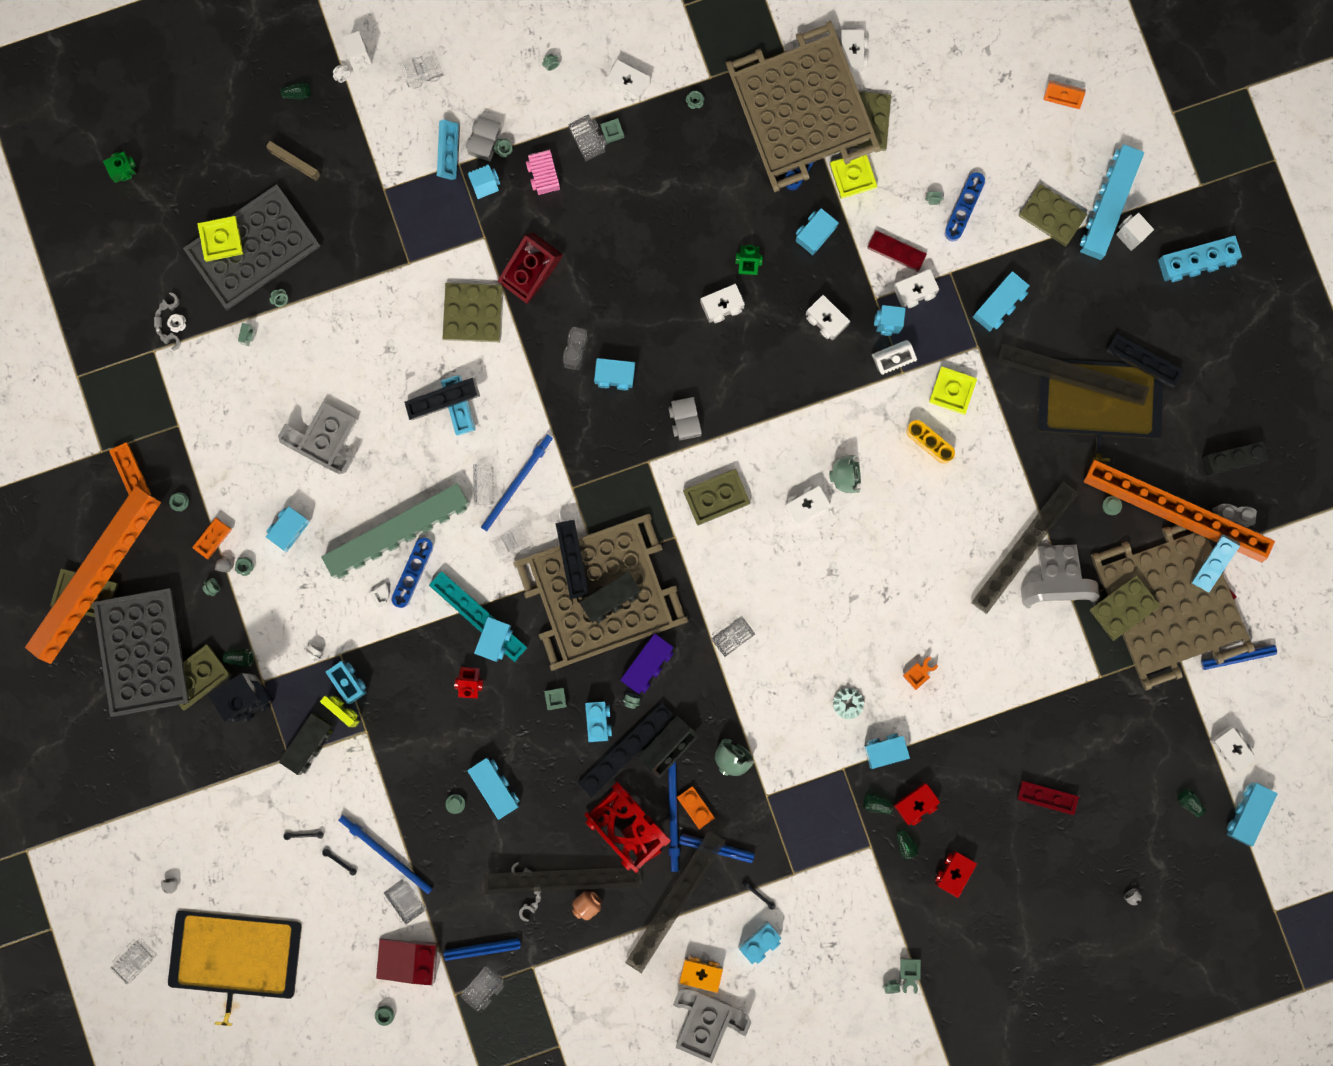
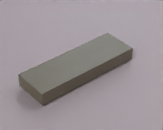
[266,141,321,181]

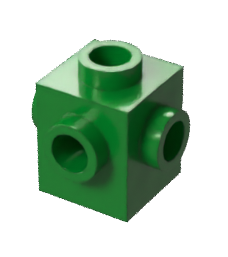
[103,152,136,183]
[735,245,763,275]

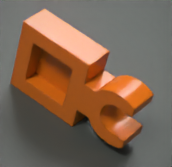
[902,657,938,690]

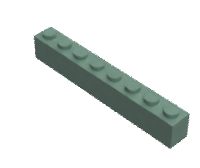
[321,484,470,579]

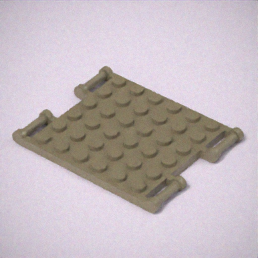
[725,20,881,193]
[513,514,689,671]
[1091,525,1255,691]

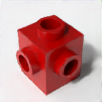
[455,667,483,698]

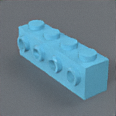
[1158,236,1242,282]

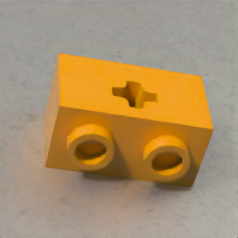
[679,956,723,993]

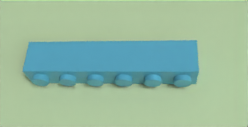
[1079,144,1145,260]

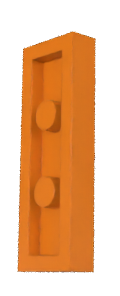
[109,442,151,495]

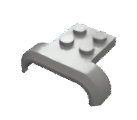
[278,402,358,475]
[1021,544,1100,608]
[673,988,751,1063]

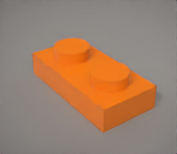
[1043,80,1086,109]
[677,786,715,829]

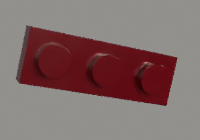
[867,230,927,272]
[1016,781,1079,815]

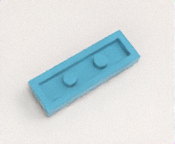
[437,119,459,180]
[441,375,476,436]
[1192,534,1240,592]

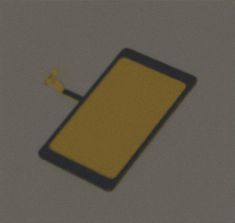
[1037,358,1163,462]
[168,911,302,1026]

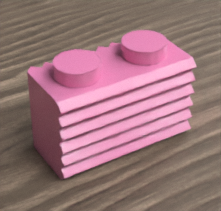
[526,150,560,195]

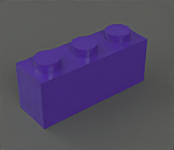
[620,634,674,694]

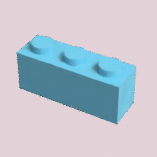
[973,271,1029,332]
[467,757,520,820]
[1227,783,1278,846]

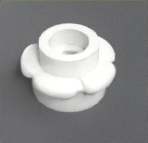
[333,65,350,83]
[167,314,186,332]
[304,644,323,661]

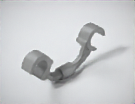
[154,293,181,351]
[511,862,542,921]

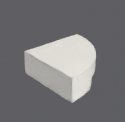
[369,582,389,609]

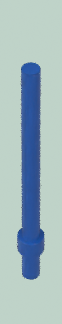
[481,434,553,532]
[668,762,680,872]
[338,815,433,894]

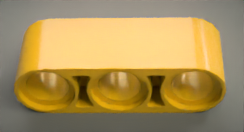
[906,420,955,464]

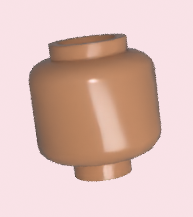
[572,891,602,920]

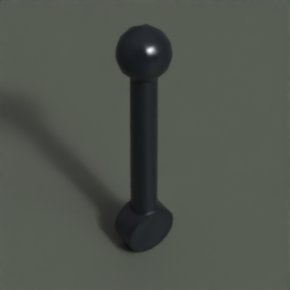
[283,831,324,840]
[322,849,357,876]
[742,881,776,910]

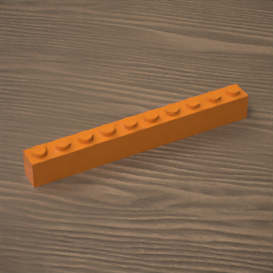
[1083,460,1275,563]
[25,486,161,664]

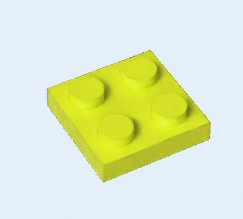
[829,155,877,199]
[197,216,243,262]
[929,366,977,415]
[320,695,360,727]

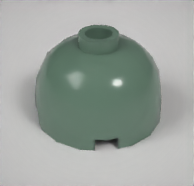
[829,455,861,493]
[715,739,754,776]

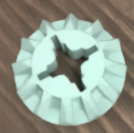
[833,688,864,719]

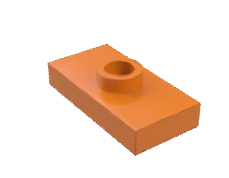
[192,517,232,560]

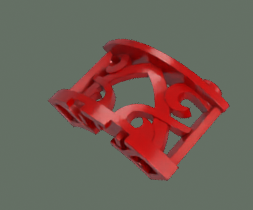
[584,782,671,873]

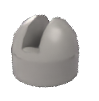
[215,558,231,572]
[161,879,177,894]
[1124,888,1142,905]

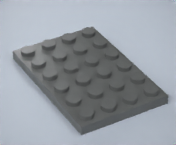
[183,184,321,310]
[93,588,189,717]

